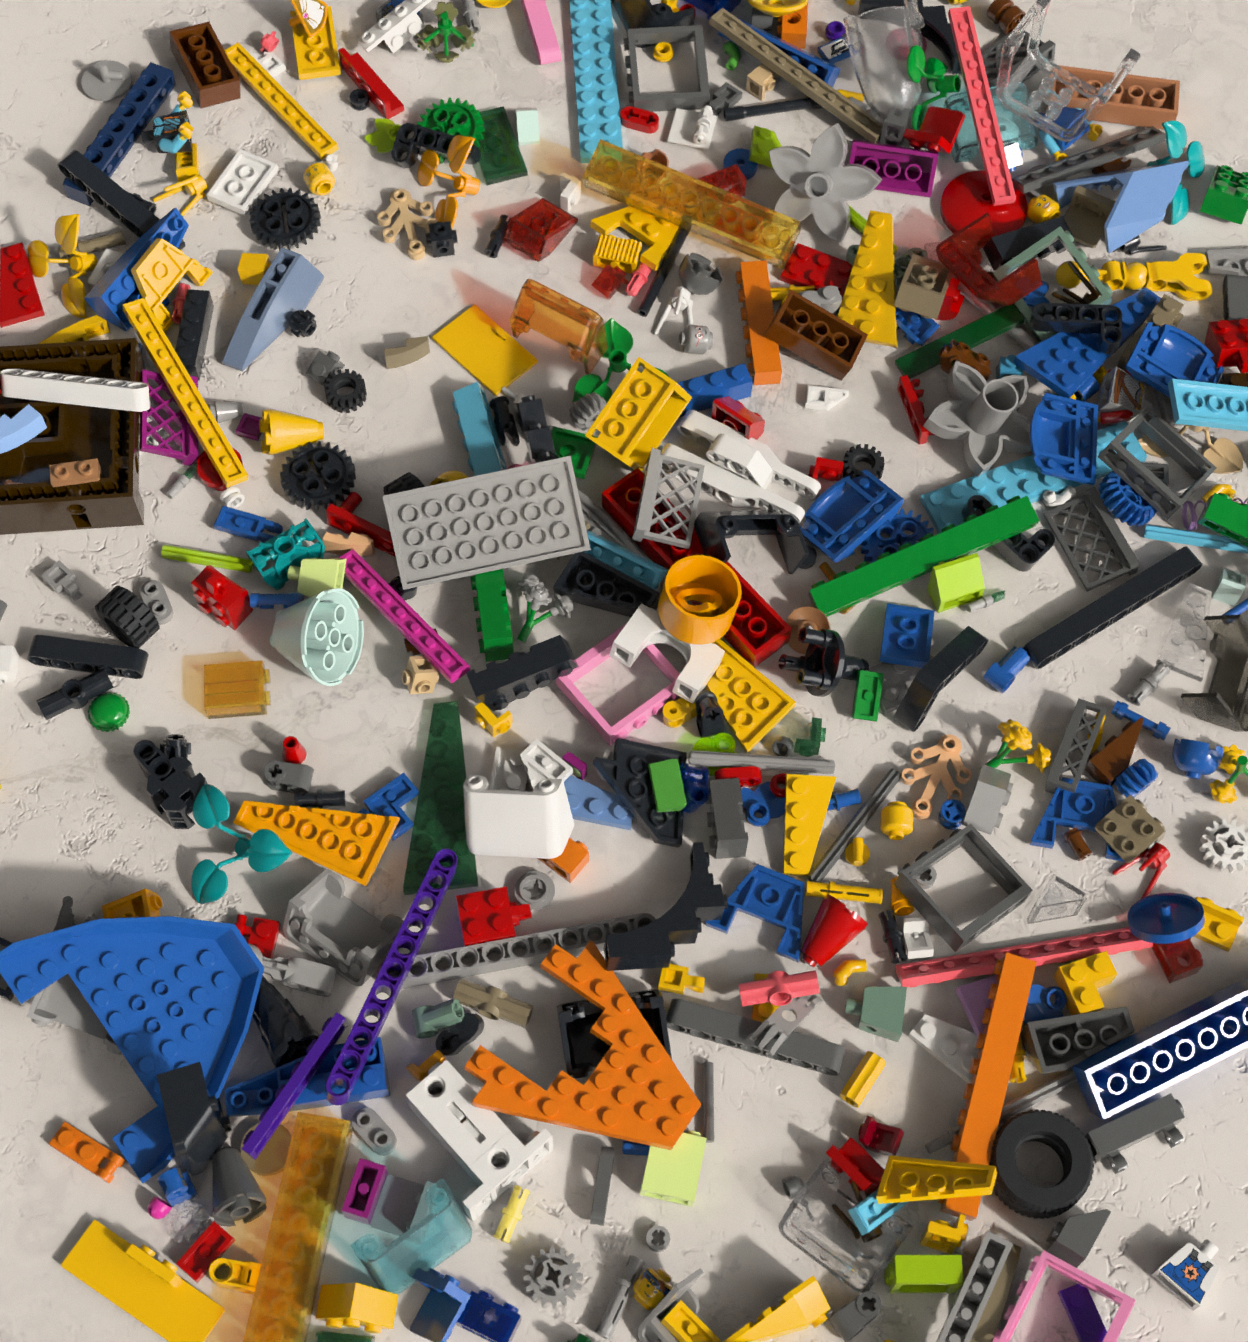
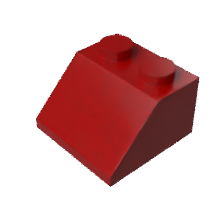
[712,396,765,440]

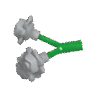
[516,575,574,643]

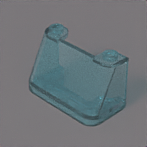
[943,82,1038,163]
[350,1178,472,1295]

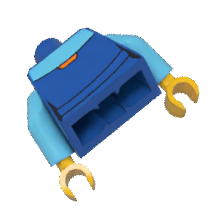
[1035,106,1103,162]

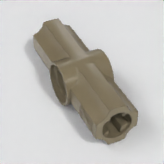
[453,978,533,1028]

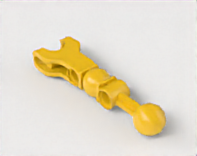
[1055,253,1212,301]

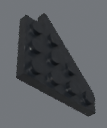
[593,738,687,848]

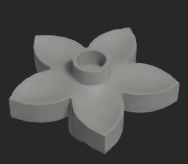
[769,123,883,242]
[923,361,1032,477]

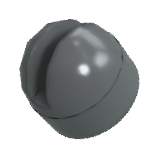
[772,736,794,757]
[782,1176,804,1200]

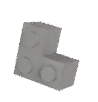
[962,764,1013,835]

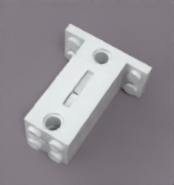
[406,1060,553,1221]

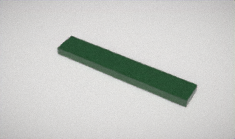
[895,302,1024,379]

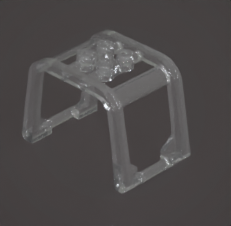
[995,0,1141,142]

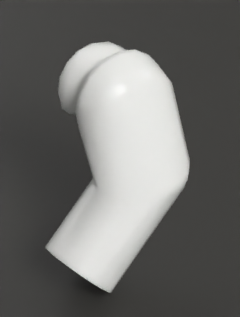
[1043,486,1077,507]

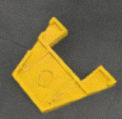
[590,200,681,271]
[131,238,213,333]

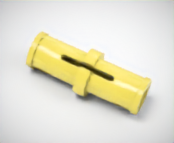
[493,1185,530,1243]

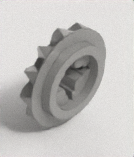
[514,871,555,910]

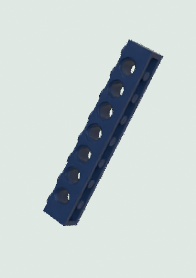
[63,62,176,207]

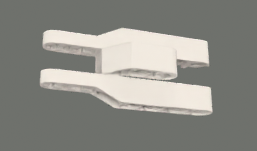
[660,410,821,524]

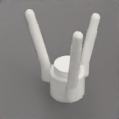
[654,286,693,335]

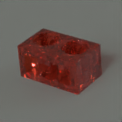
[697,164,747,210]
[1151,938,1203,984]

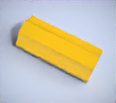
[839,1051,886,1108]

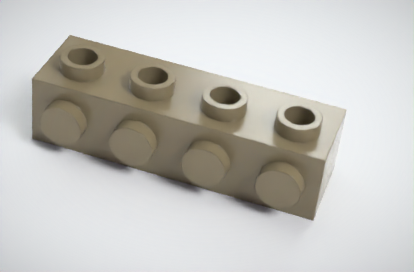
[1117,294,1184,370]

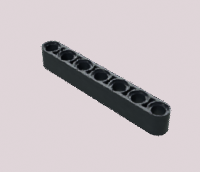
[57,150,186,250]

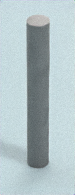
[703,1062,714,1143]

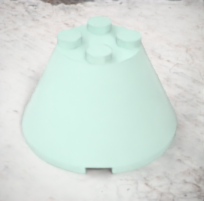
[270,588,364,686]

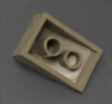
[894,254,955,320]

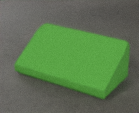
[648,759,686,812]

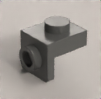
[305,350,345,386]

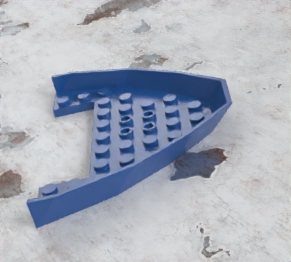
[0,916,264,1183]

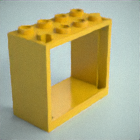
[585,357,692,471]

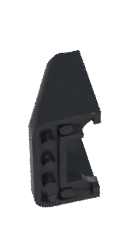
[556,989,672,1078]

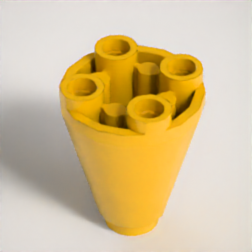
[259,409,324,455]

